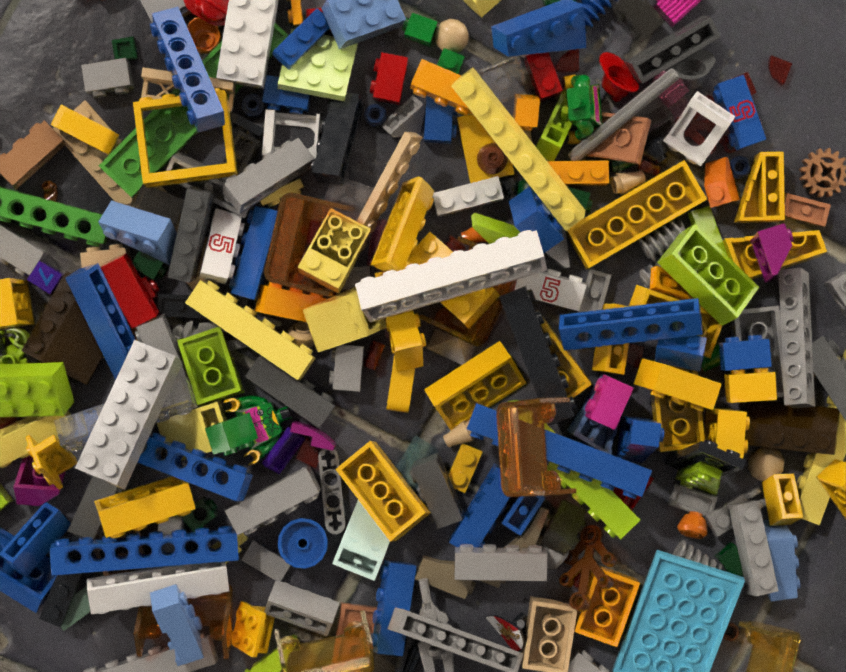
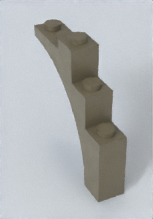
[415,506,551,599]

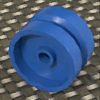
[278,518,328,569]

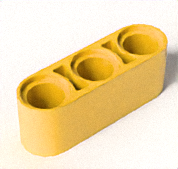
[50,105,119,155]
[386,354,415,413]

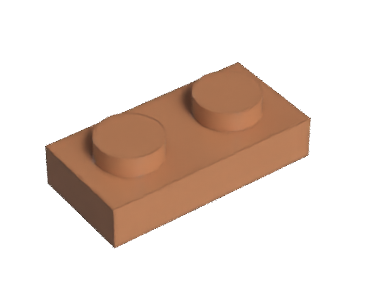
[784,193,831,227]

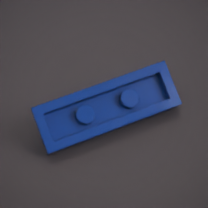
[272,8,330,70]

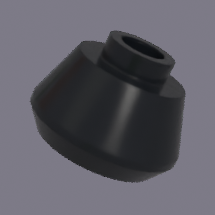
[642,136,668,165]

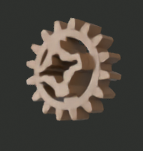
[799,148,846,197]

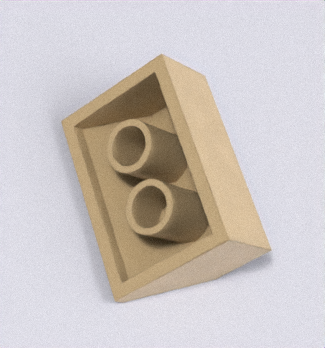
[521,596,577,672]

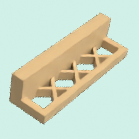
[141,68,236,113]

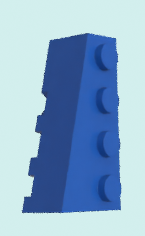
[491,0,586,57]
[616,415,664,463]

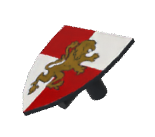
[486,612,527,651]

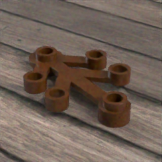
[559,525,617,612]

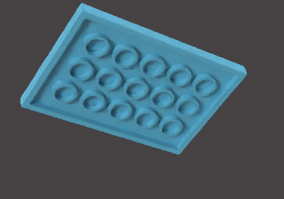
[612,550,745,672]

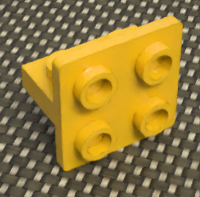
[25,435,77,490]
[231,601,275,657]

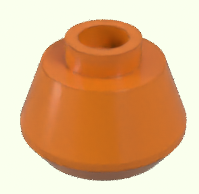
[677,511,708,539]

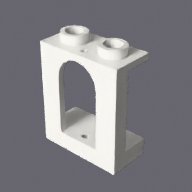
[663,91,735,166]
[262,110,323,160]

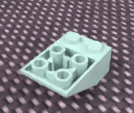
[332,500,390,581]

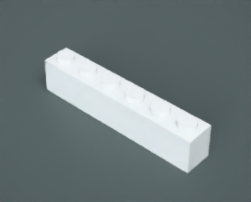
[87,561,229,614]

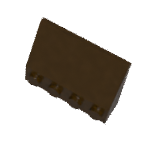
[22,271,123,385]

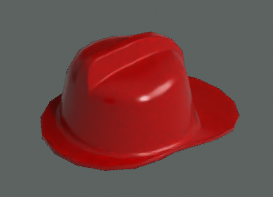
[184,0,229,26]
[599,52,639,102]

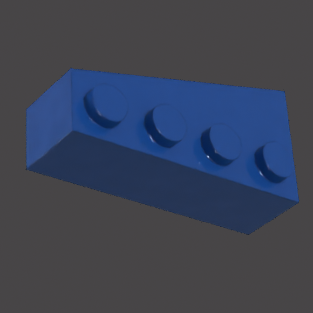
[449,463,520,548]

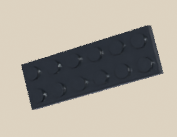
[664,440,746,476]

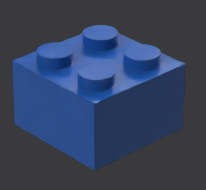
[509,186,564,254]

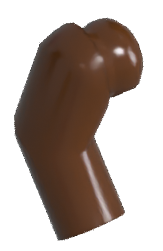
[38,180,58,214]

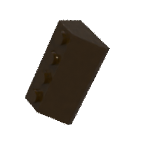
[745,401,840,455]

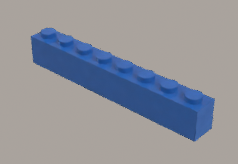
[467,403,652,499]

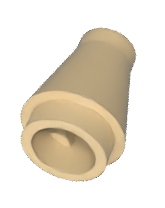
[610,170,646,195]
[443,420,475,448]

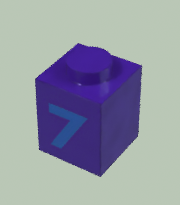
[27,261,64,295]

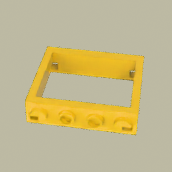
[133,88,238,188]

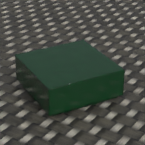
[111,36,139,61]

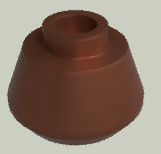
[477,143,508,174]

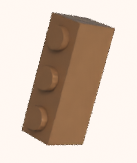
[0,120,65,190]

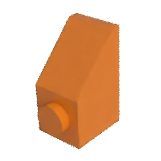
[704,157,740,208]

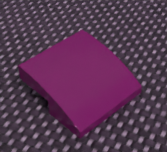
[290,420,337,451]

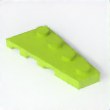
[675,462,722,496]

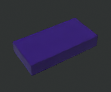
[262,427,306,474]

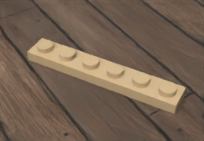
[357,132,423,252]

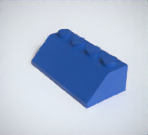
[229,206,283,300]
[0,527,57,613]

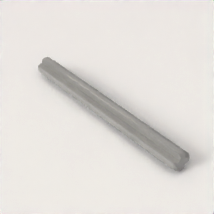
[568,68,680,161]

